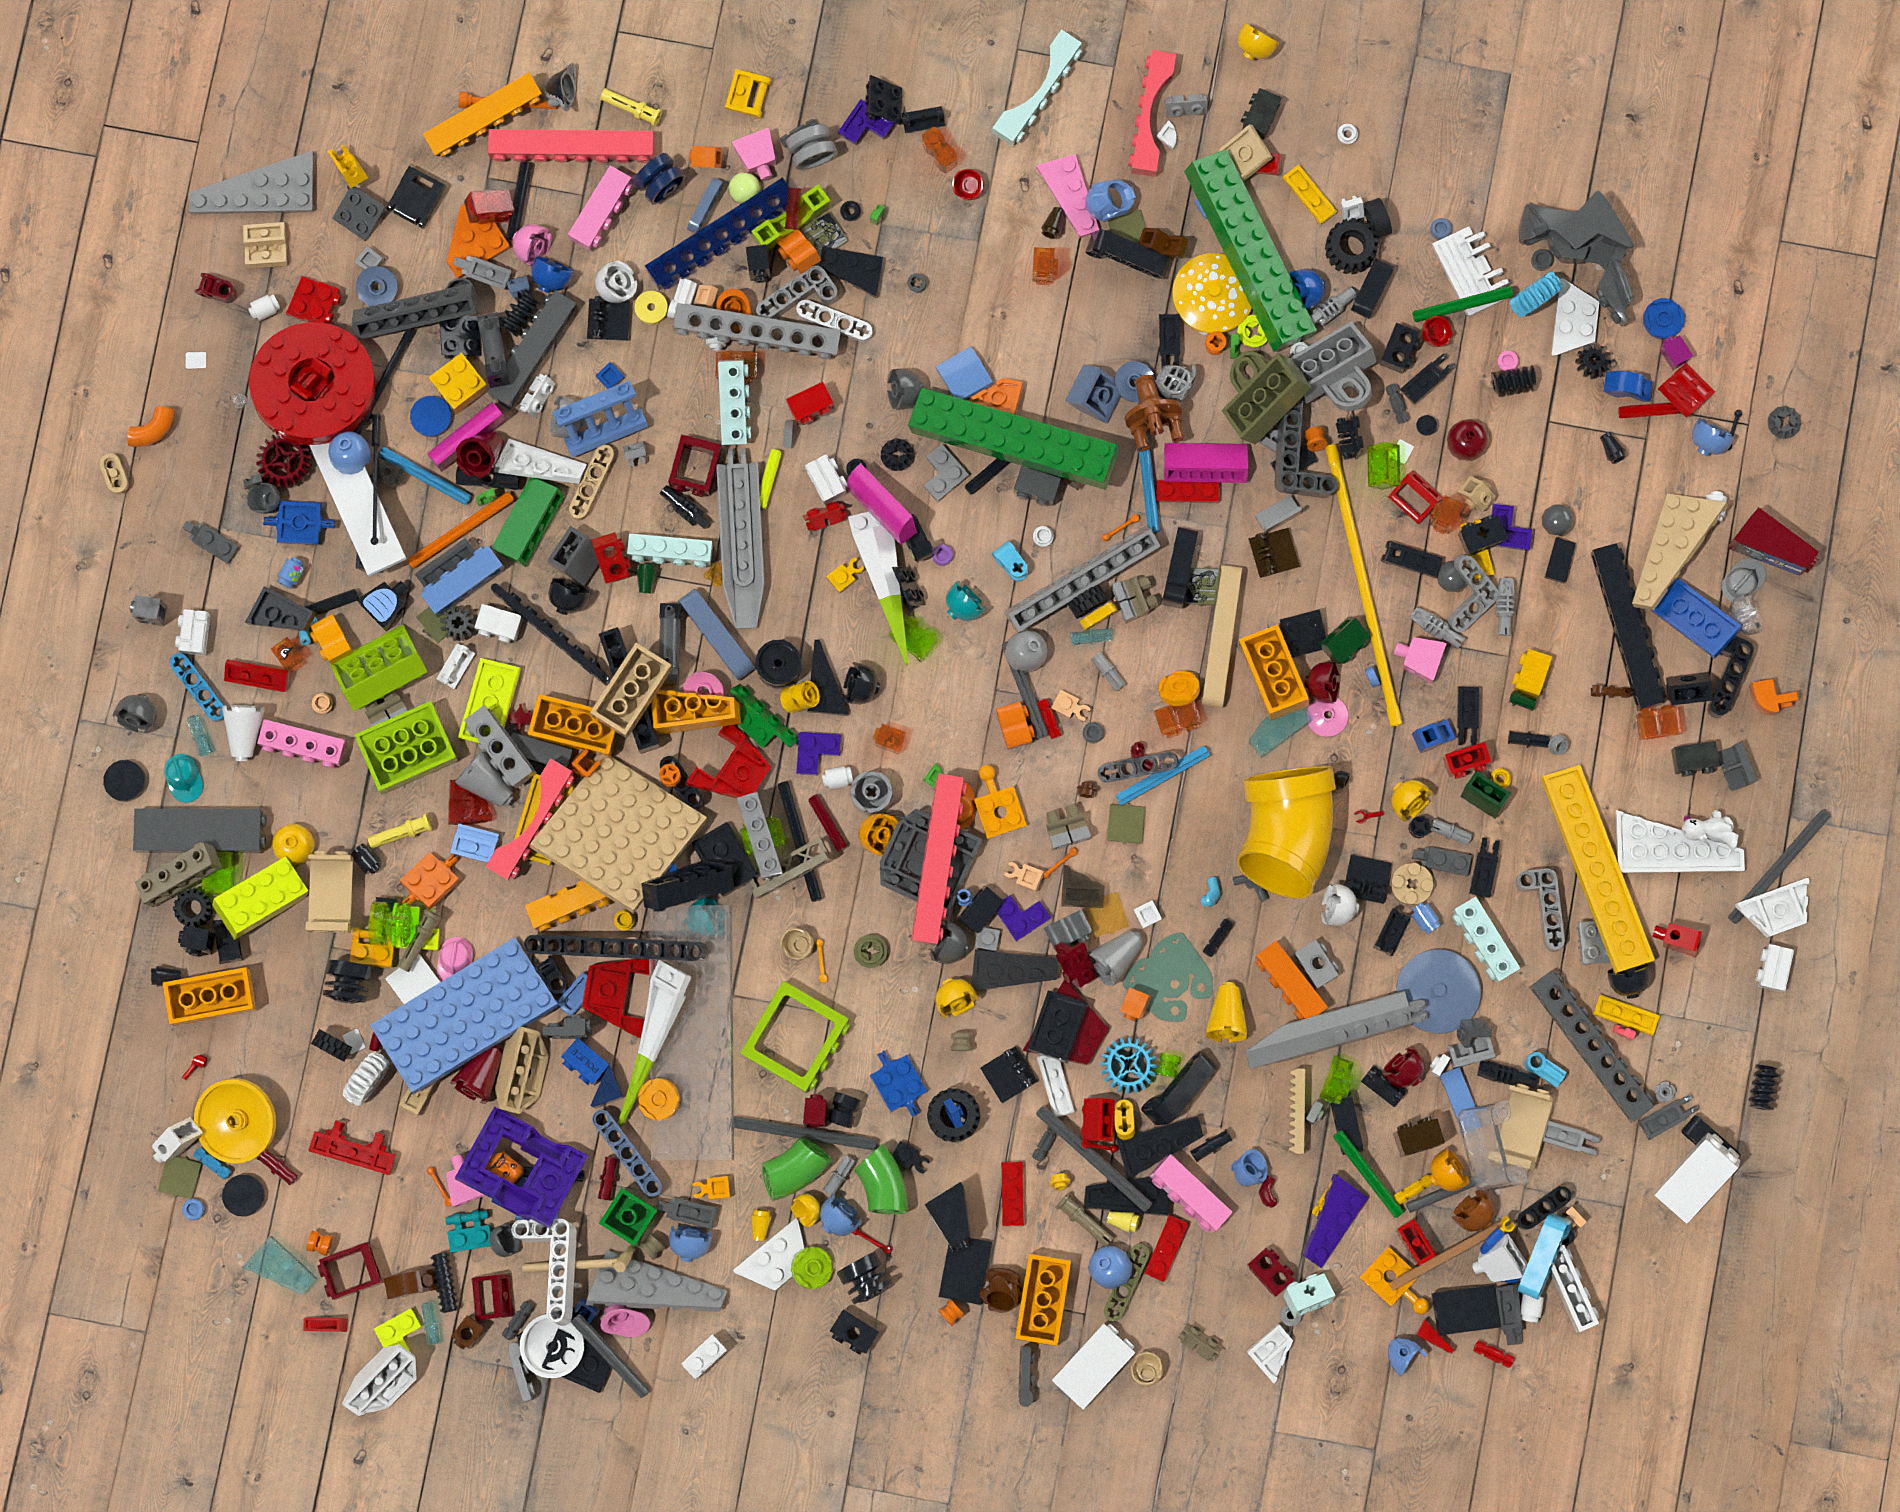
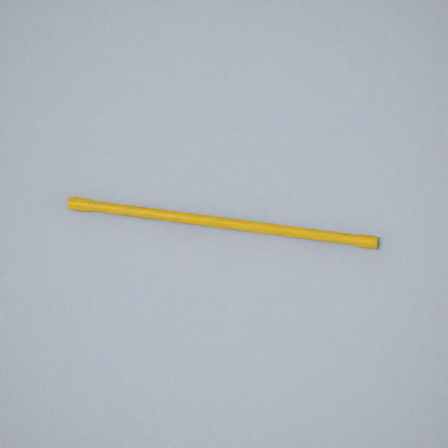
[1325,444,1402,727]

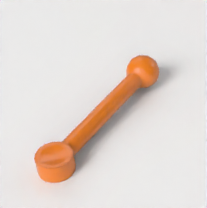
[1102,514,1139,541]
[1043,848,1077,879]
[427,1167,452,1206]

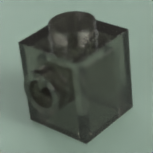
[370,458,405,490]

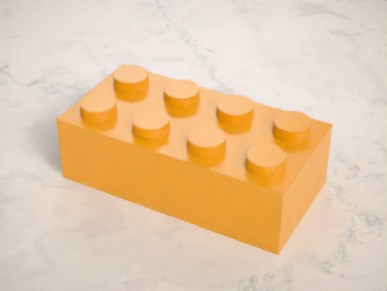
[1239,624,1309,721]
[528,694,617,757]
[163,967,257,1026]
[1015,1254,1071,1346]

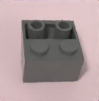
[548,526,599,586]

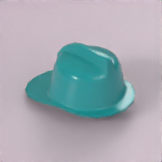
[164,754,203,803]

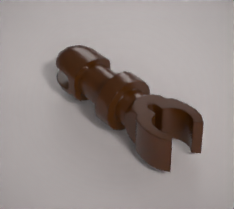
[1591,685,1632,698]

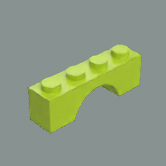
[751,184,831,251]

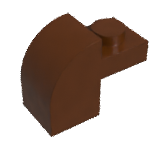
[1138,228,1188,261]
[384,1269,437,1299]

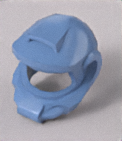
[1085,179,1136,222]

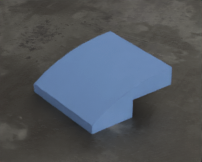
[936,347,993,400]

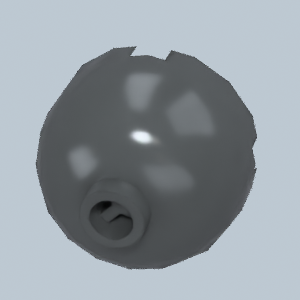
[887,369,924,410]
[113,694,157,733]
[930,921,969,964]

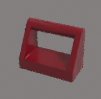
[472,1274,514,1321]

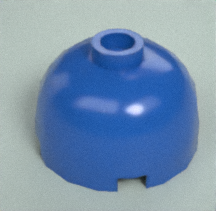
[531,256,574,293]
[1289,269,1325,310]

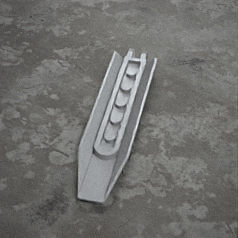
[716,448,765,629]
[1246,991,1428,1069]

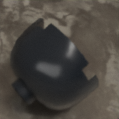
[548,578,591,615]
[843,662,880,705]
[1607,964,1650,999]

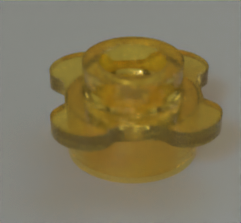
[704,562,723,587]

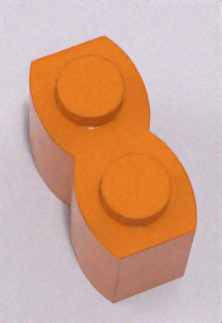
[777,229,821,274]
[996,702,1035,750]

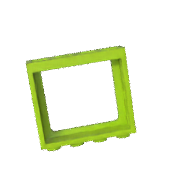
[740,981,850,1093]

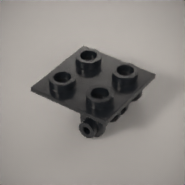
[865,75,902,125]
[587,296,630,341]
[439,315,481,359]
[1335,411,1364,460]
[892,567,926,611]
[1279,609,1326,658]
[1344,855,1392,904]
[980,1046,1038,1103]

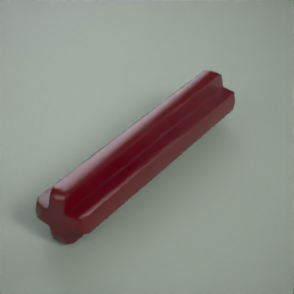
[808,794,847,852]

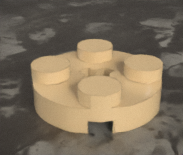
[1391,863,1434,905]

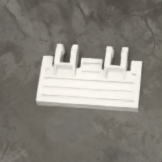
[1432,227,1510,318]

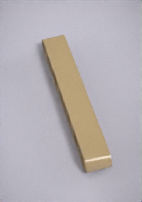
[1202,565,1242,708]

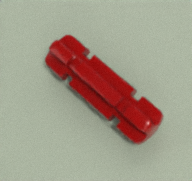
[1037,699,1061,739]
[1473,1341,1514,1368]

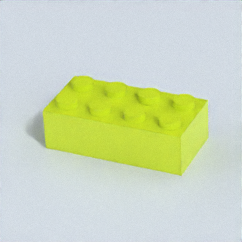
[212,856,308,940]

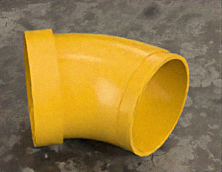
[1237,766,1336,899]

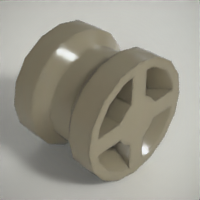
[951,1033,972,1051]
[639,1234,665,1260]

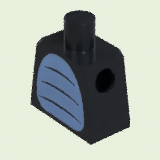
[357,580,409,632]

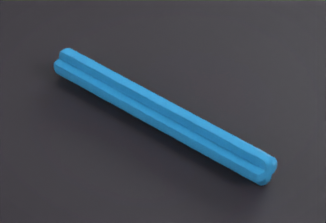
[1139,432,1160,534]
[379,447,471,505]
[1116,746,1210,805]

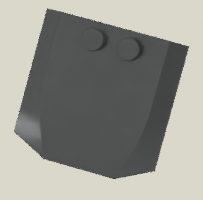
[880,809,982,916]

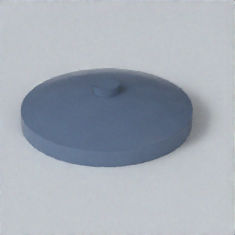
[1396,949,1481,1034]

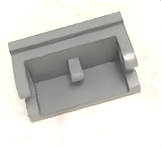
[1447,1037,1496,1069]

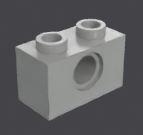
[1293,940,1339,990]

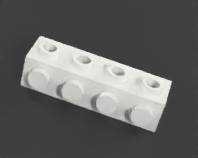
[1550,1245,1599,1333]

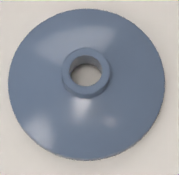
[356,266,397,306]
[1114,361,1155,402]

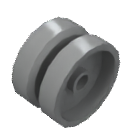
[786,124,838,170]

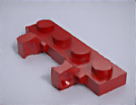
[308,1120,396,1175]

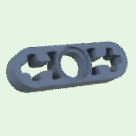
[687,178,724,234]

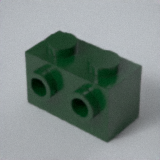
[1318,617,1370,664]
[1460,771,1512,819]

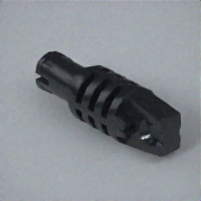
[659,485,710,529]
[1477,1061,1537,1088]

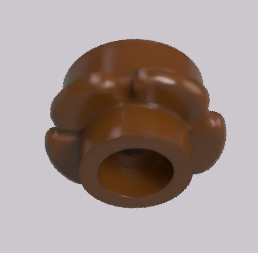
[1077,782,1097,798]

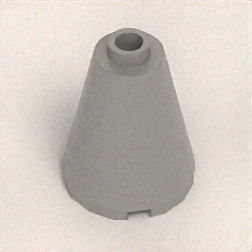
[455,751,514,807]
[1088,930,1143,986]

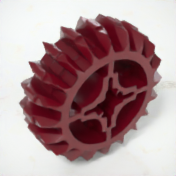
[256,435,313,489]

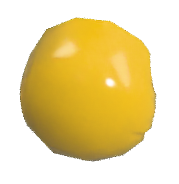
[791,1194,821,1227]

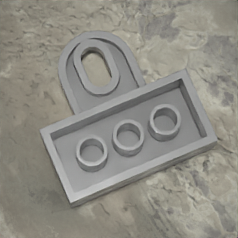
[1290,321,1376,411]

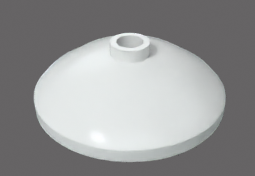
[520,1314,584,1378]

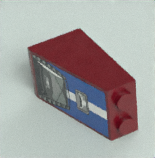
[1727,507,1819,576]

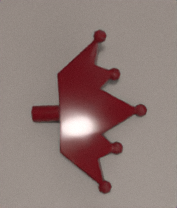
[507,704,532,731]

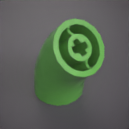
[762,1137,832,1201]
[854,1144,908,1214]

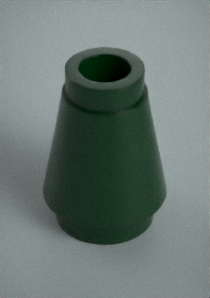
[636,564,657,594]

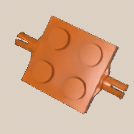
[399,852,460,910]

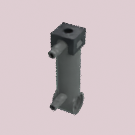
[477,312,510,388]
[659,603,682,685]

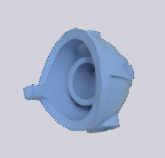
[1231,1149,1268,1186]
[1388,1338,1427,1377]

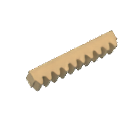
[1288,1069,1305,1155]

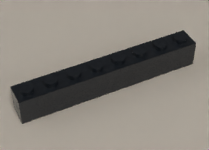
[1590,543,1666,711]

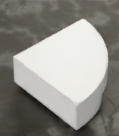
[1156,120,1177,150]

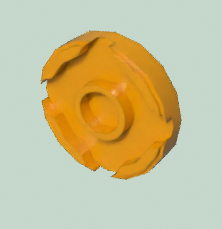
[1158,671,1200,706]
[638,1078,680,1121]

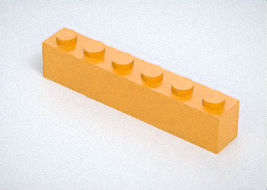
[423,72,543,157]

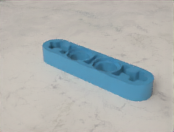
[170,653,224,722]

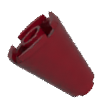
[456,431,504,478]
[450,1045,503,1104]

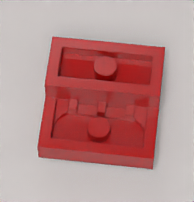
[1658,363,1715,418]

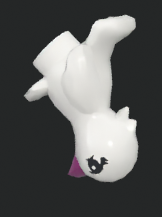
[1682,810,1739,850]

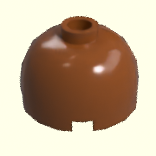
[1452,1190,1495,1232]

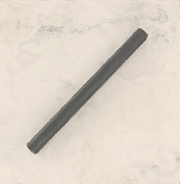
[1728,810,1830,924]
[1036,1106,1152,1212]
[731,1116,877,1150]

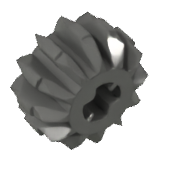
[440,606,475,642]

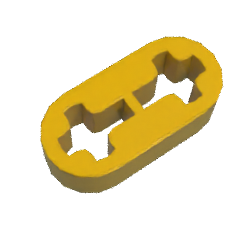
[1080,601,1118,631]
[1114,1100,1135,1140]

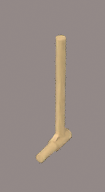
[522,1245,635,1272]

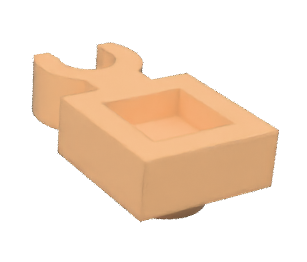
[1051,690,1090,722]
[1004,862,1044,892]

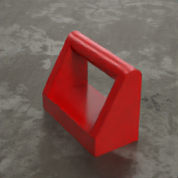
[1388,470,1443,525]

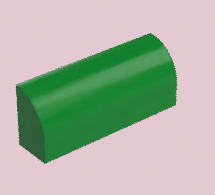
[491,477,565,567]

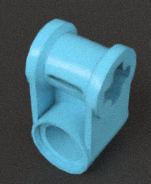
[992,541,1028,581]

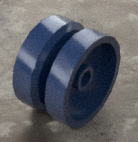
[633,153,686,205]

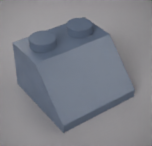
[1065,364,1120,423]

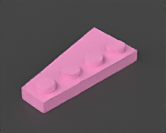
[1036,154,1099,238]

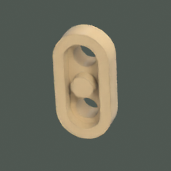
[99,453,129,494]

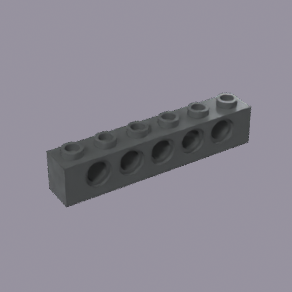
[351,283,478,340]

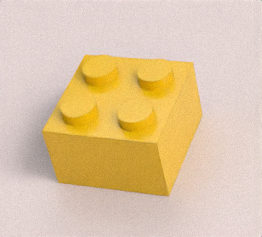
[428,353,488,415]

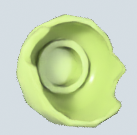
[728,172,762,204]

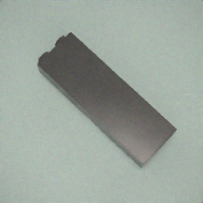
[133,809,267,853]

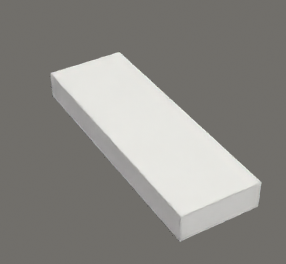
[1037,1056,1074,1117]

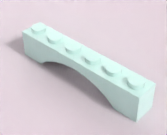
[992,29,1083,147]

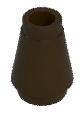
[1041,207,1064,239]

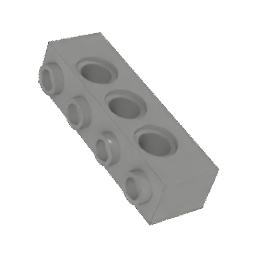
[464,705,537,788]
[737,792,783,881]

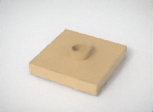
[1219,124,1273,182]

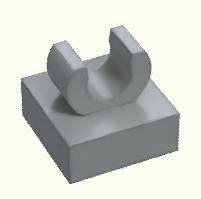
[623,441,646,467]

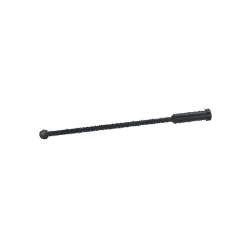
[370,414,382,545]

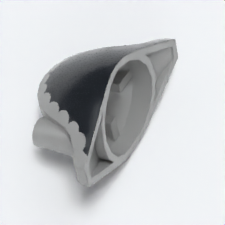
[544,63,576,111]

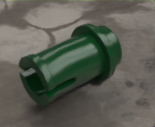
[1509,690,1537,711]

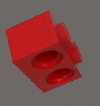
[591,532,631,584]

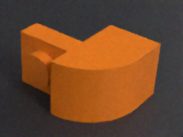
[1749,679,1798,715]

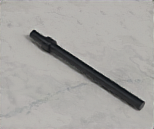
[353,327,417,435]

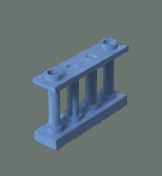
[552,380,648,458]

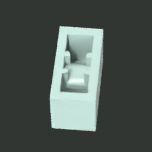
[1283,1273,1336,1318]

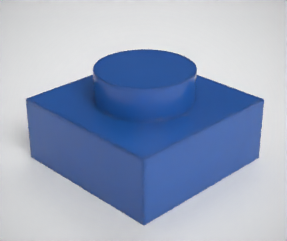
[943,1098,964,1129]

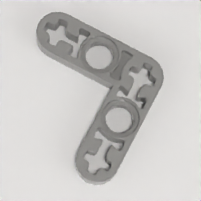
[1448,554,1498,632]

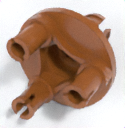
[1124,375,1185,452]

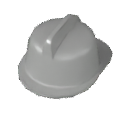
[1722,558,1766,603]

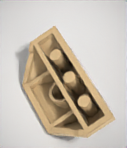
[495,1026,549,1114]

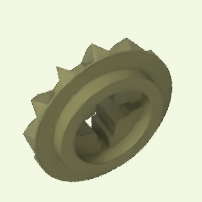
[854,934,887,968]

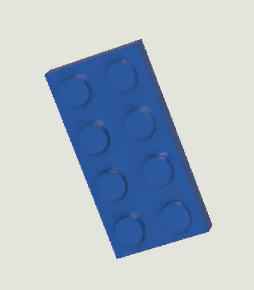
[1651,578,1742,659]

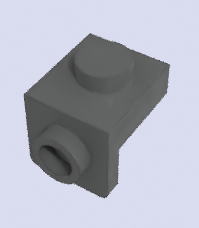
[1457,1018,1492,1048]

